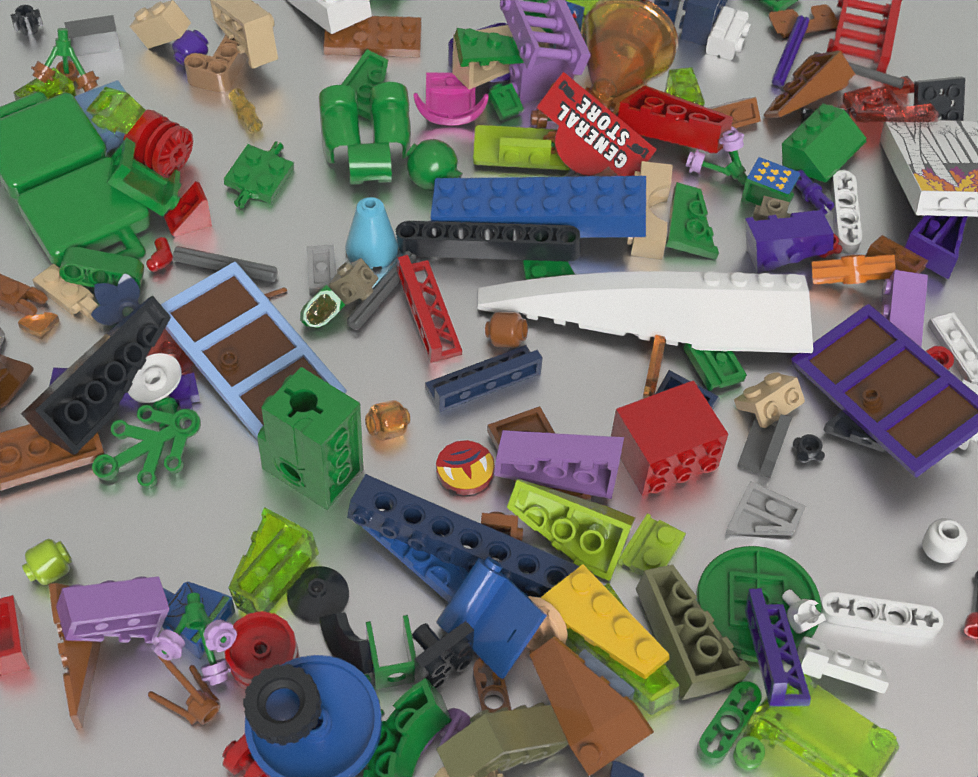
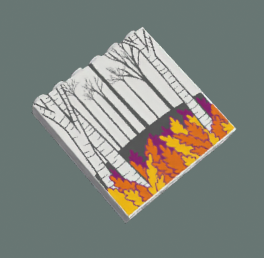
[880,119,978,217]

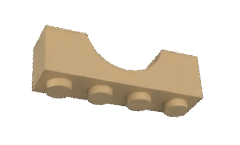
[627,161,673,260]

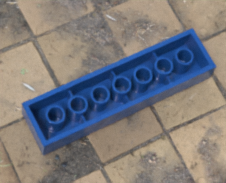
[431,176,647,238]

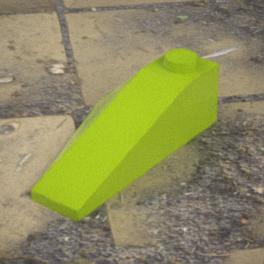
[507,479,635,581]

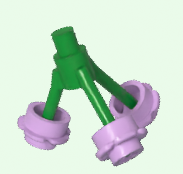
[686,127,748,187]
[153,593,237,685]

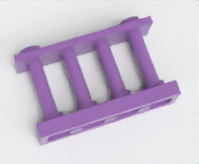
[500,0,591,75]

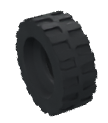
[243,664,322,746]

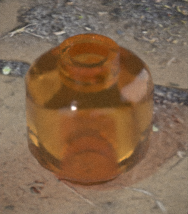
[365,400,410,441]

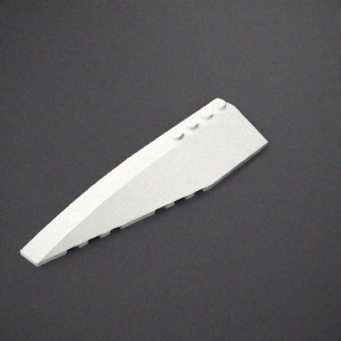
[478,271,813,353]

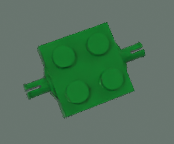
[224,141,294,209]

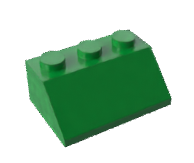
[782,103,866,183]

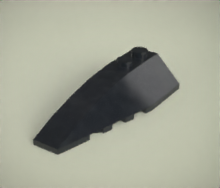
[21,296,171,455]

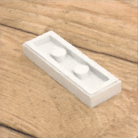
[928,312,978,385]

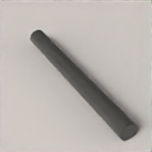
[813,52,905,89]

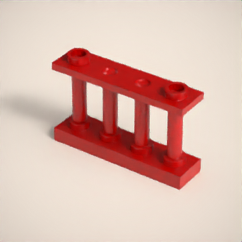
[826,0,902,73]

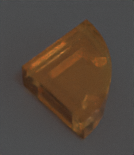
[18,312,60,340]

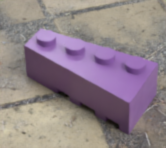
[494,430,624,499]

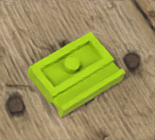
[618,513,686,576]

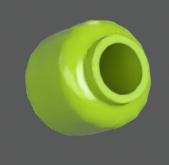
[22,539,73,585]

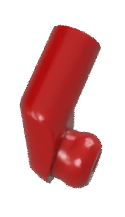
[146,237,173,272]

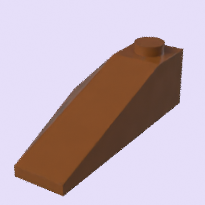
[49,583,101,730]
[529,636,654,776]

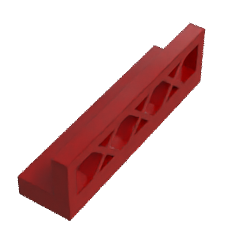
[397,255,462,363]

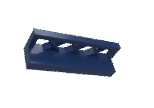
[425,345,543,413]

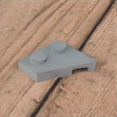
[726,481,806,535]

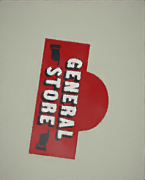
[536,72,657,176]

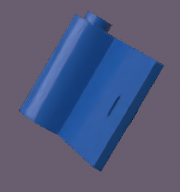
[436,557,547,679]

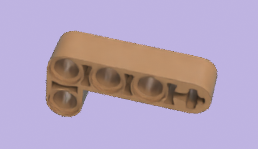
[184,35,249,93]

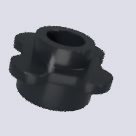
[793,434,825,463]

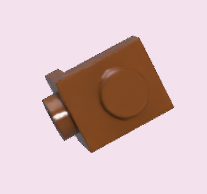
[481,512,523,541]

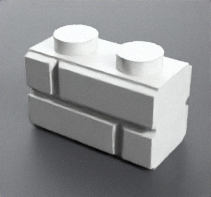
[706,6,751,60]

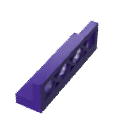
[745,589,811,707]

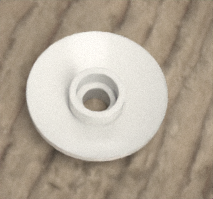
[128,353,182,403]

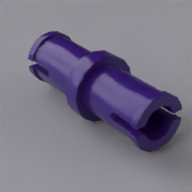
[795,170,834,215]

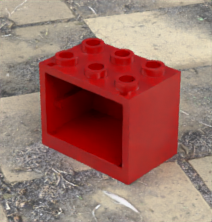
[611,380,729,496]

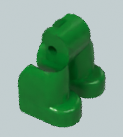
[319,82,411,185]

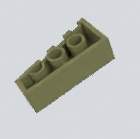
[636,564,751,700]
[436,702,569,777]

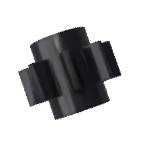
[11,5,43,35]

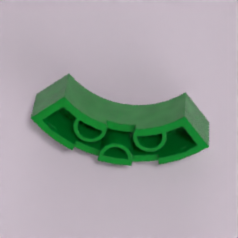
[363,678,452,777]

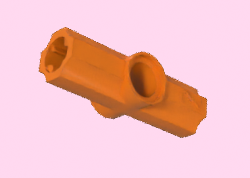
[812,254,896,285]

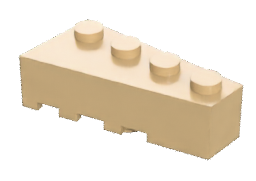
[452,25,549,90]

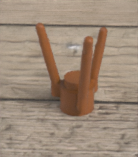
[148,656,221,725]

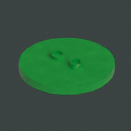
[695,546,821,662]

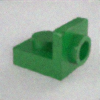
[487,83,524,121]

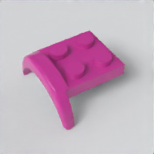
[413,72,488,126]

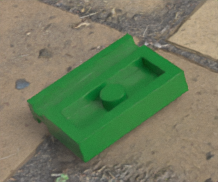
[684,343,747,391]

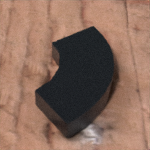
[319,612,374,674]

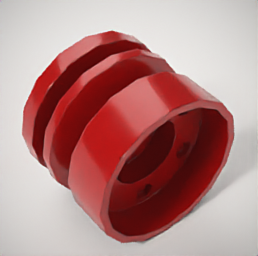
[123,109,193,178]

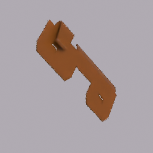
[769,4,838,38]

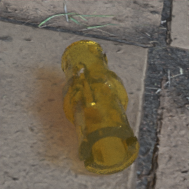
[228,88,263,133]

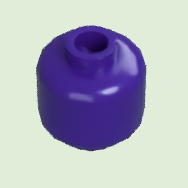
[172,30,209,66]

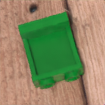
[107,138,181,217]

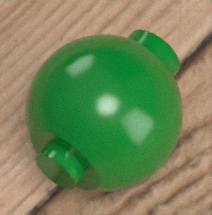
[406,139,463,191]

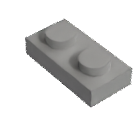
[307,245,336,295]

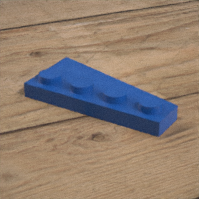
[362,510,469,603]

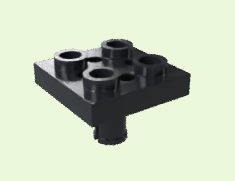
[913,76,965,121]
[412,621,474,690]

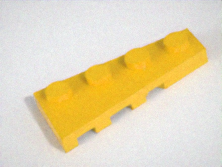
[540,564,670,679]

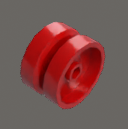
[224,611,300,690]

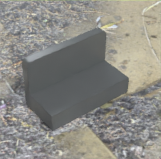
[738,414,792,478]

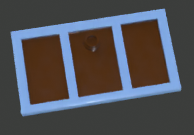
[161,262,347,441]

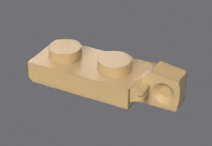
[32,264,98,320]

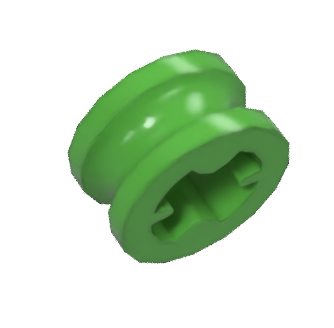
[733,736,765,771]

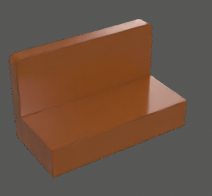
[709,97,761,128]

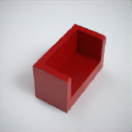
[0,595,30,676]

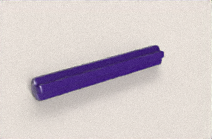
[771,15,810,87]

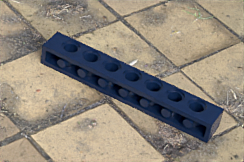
[347,474,592,598]

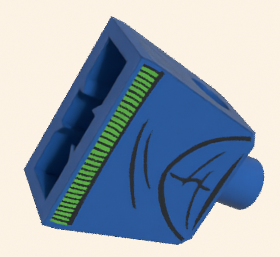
[162,581,235,659]

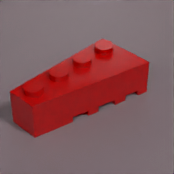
[618,85,733,153]

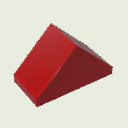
[164,181,212,237]

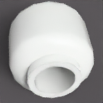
[922,518,967,563]

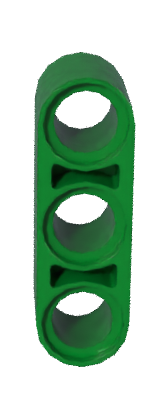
[59,247,145,289]

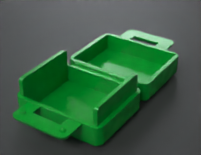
[0,92,150,268]

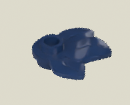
[91,274,140,326]

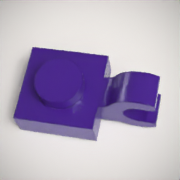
[169,373,200,421]

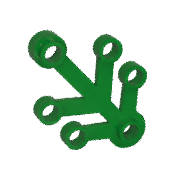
[92,405,201,489]

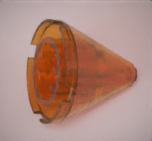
[581,0,678,101]

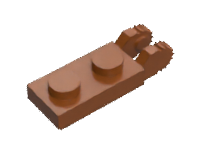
[0,274,48,317]

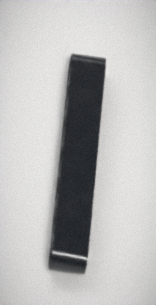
[395,221,581,262]

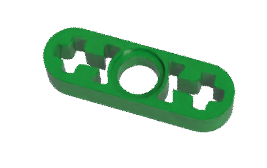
[697,681,762,764]

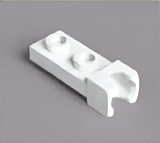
[797,637,889,694]

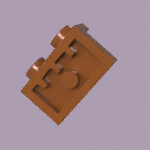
[865,235,928,281]

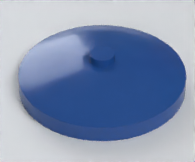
[245,655,382,777]

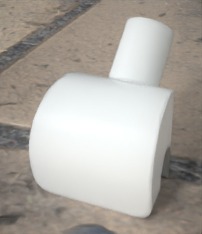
[782,590,827,633]

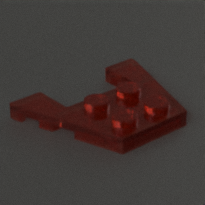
[843,76,938,123]

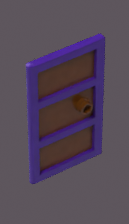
[791,304,978,478]

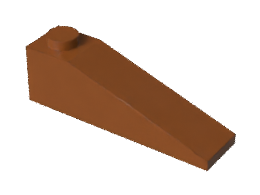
[763,51,855,119]

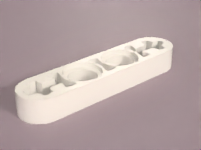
[830,170,862,254]
[821,592,944,638]

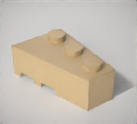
[210,0,278,69]

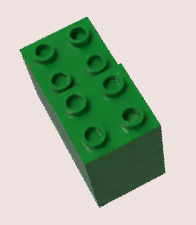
[257,367,364,510]

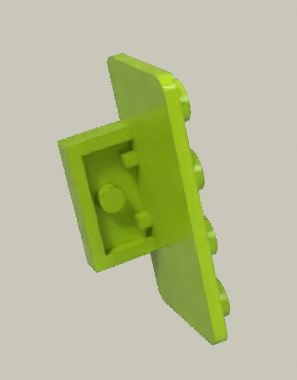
[473,125,570,170]

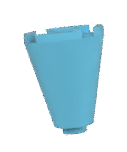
[345,197,398,270]

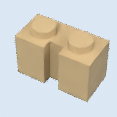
[130,0,191,49]

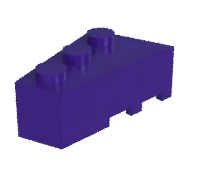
[745,210,834,274]
[905,215,968,280]

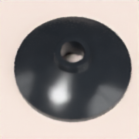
[287,566,349,624]

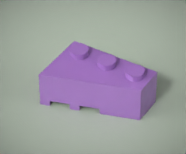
[881,270,928,347]
[56,576,169,644]

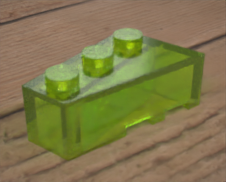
[228,507,319,614]

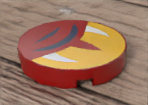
[436,440,495,495]

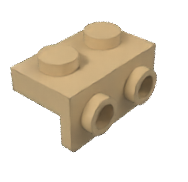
[734,372,805,428]

